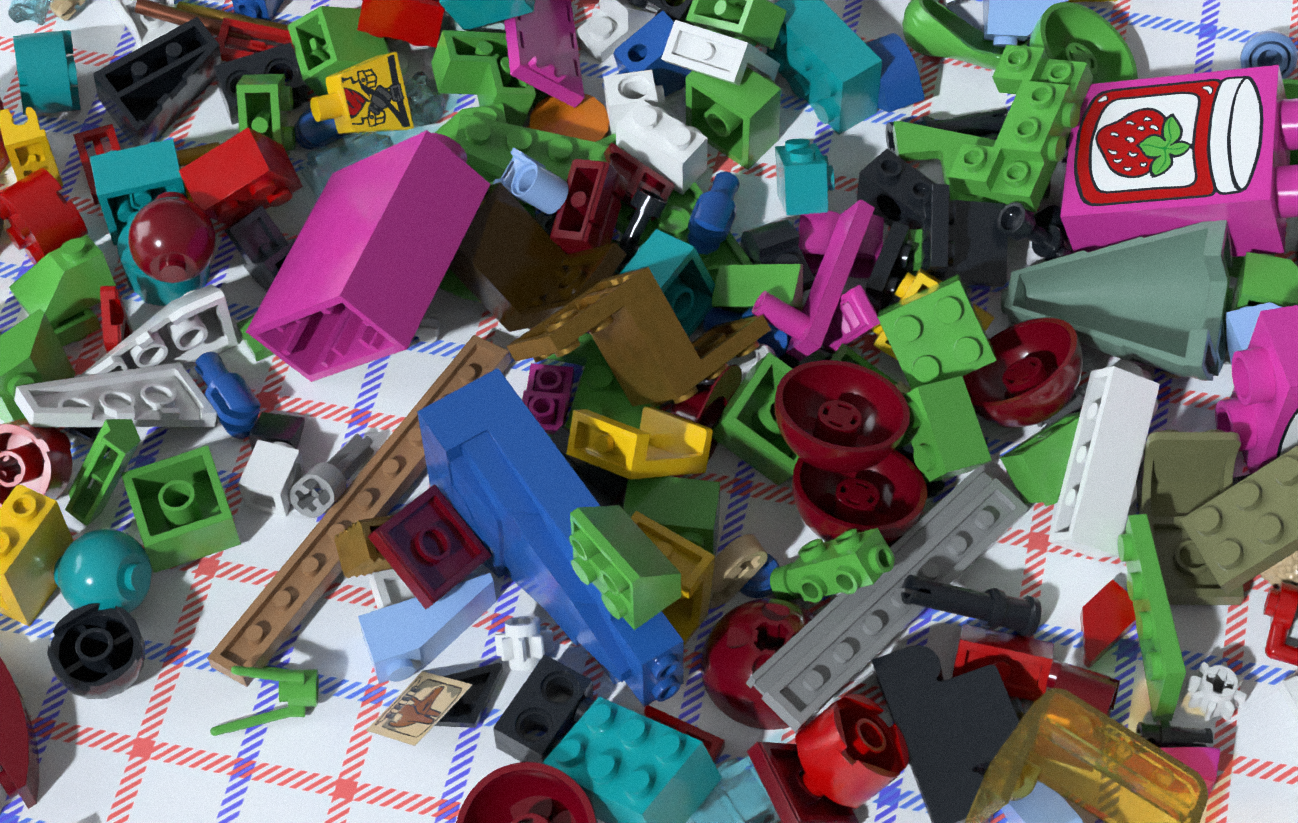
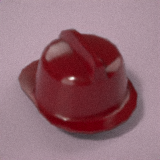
[670,364,742,461]

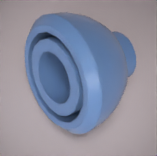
[1240,30,1298,79]

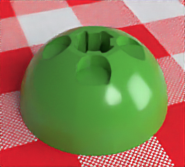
[1029,2,1138,84]

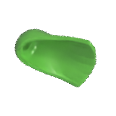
[902,0,1028,70]

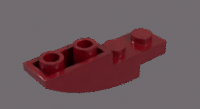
[0,657,39,809]

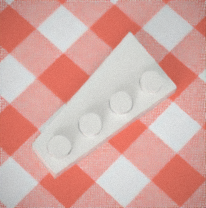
[14,362,217,427]

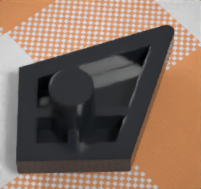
[435,663,503,728]

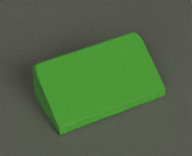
[712,264,803,308]

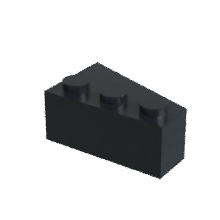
[93,17,222,147]

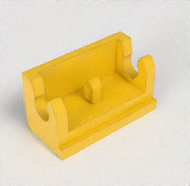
[0,107,64,187]

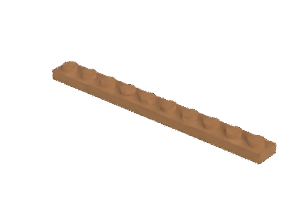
[207,335,511,687]

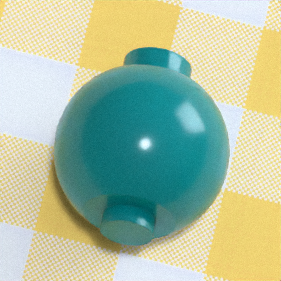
[54,529,152,614]

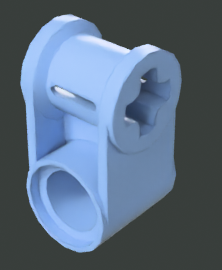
[493,148,569,214]

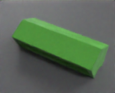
[65,419,141,526]

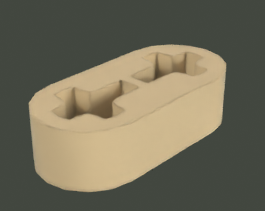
[709,534,768,609]

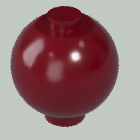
[128,192,216,283]

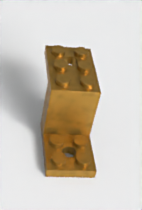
[507,267,771,407]

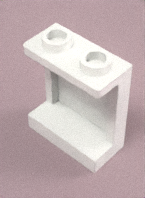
[661,20,780,86]

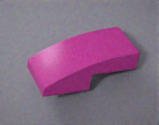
[522,363,574,435]

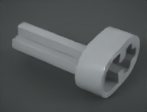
[289,433,374,518]

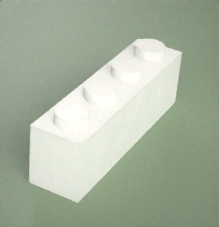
[1048,366,1160,558]

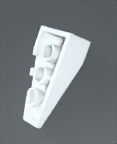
[79,284,238,377]

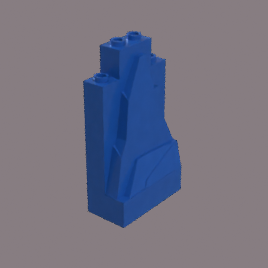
[417,368,684,707]

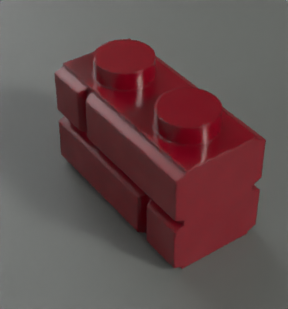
[550,159,628,254]

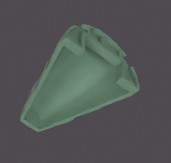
[1001,220,1233,381]

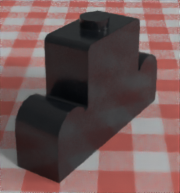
[872,645,1030,823]

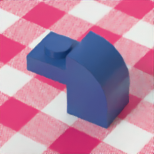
[865,33,925,113]

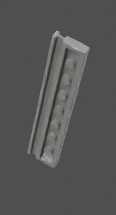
[746,465,1029,733]

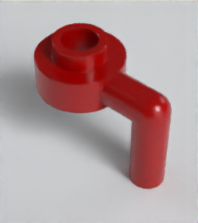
[1263,582,1298,666]

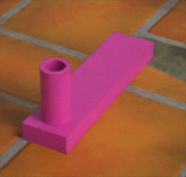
[752,199,875,361]

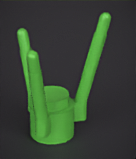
[210,666,319,736]

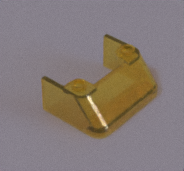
[965,688,1208,823]

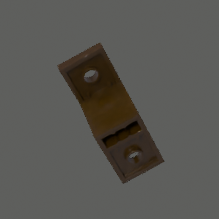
[448,182,627,332]

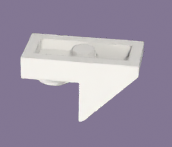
[575,0,655,63]

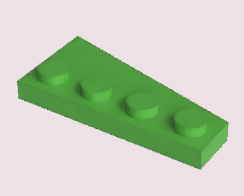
[455,114,623,181]
[1118,514,1186,722]

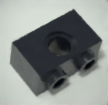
[857,149,950,241]

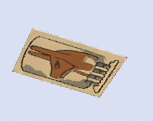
[366,671,472,746]

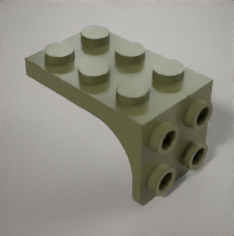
[1136,429,1244,605]
[1180,445,1298,594]

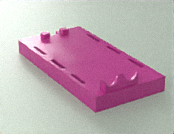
[504,0,585,108]

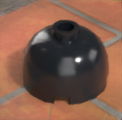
[47,603,145,699]

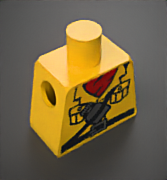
[310,52,414,134]

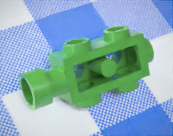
[770,528,895,603]

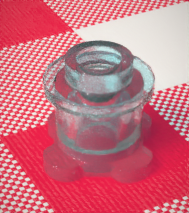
[404,71,445,126]

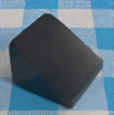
[249,412,305,451]

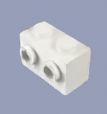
[616,99,708,195]

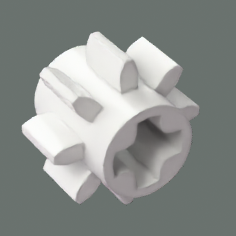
[495,616,554,671]
[1185,662,1247,722]

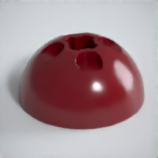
[962,318,1083,427]
[775,360,910,473]
[792,450,927,545]
[701,598,826,730]
[456,762,598,823]

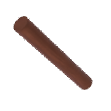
[135,0,253,41]

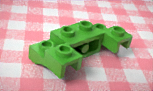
[948,45,1093,212]

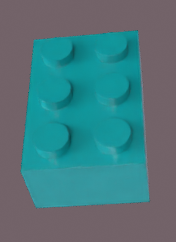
[765,0,882,135]
[542,696,722,823]

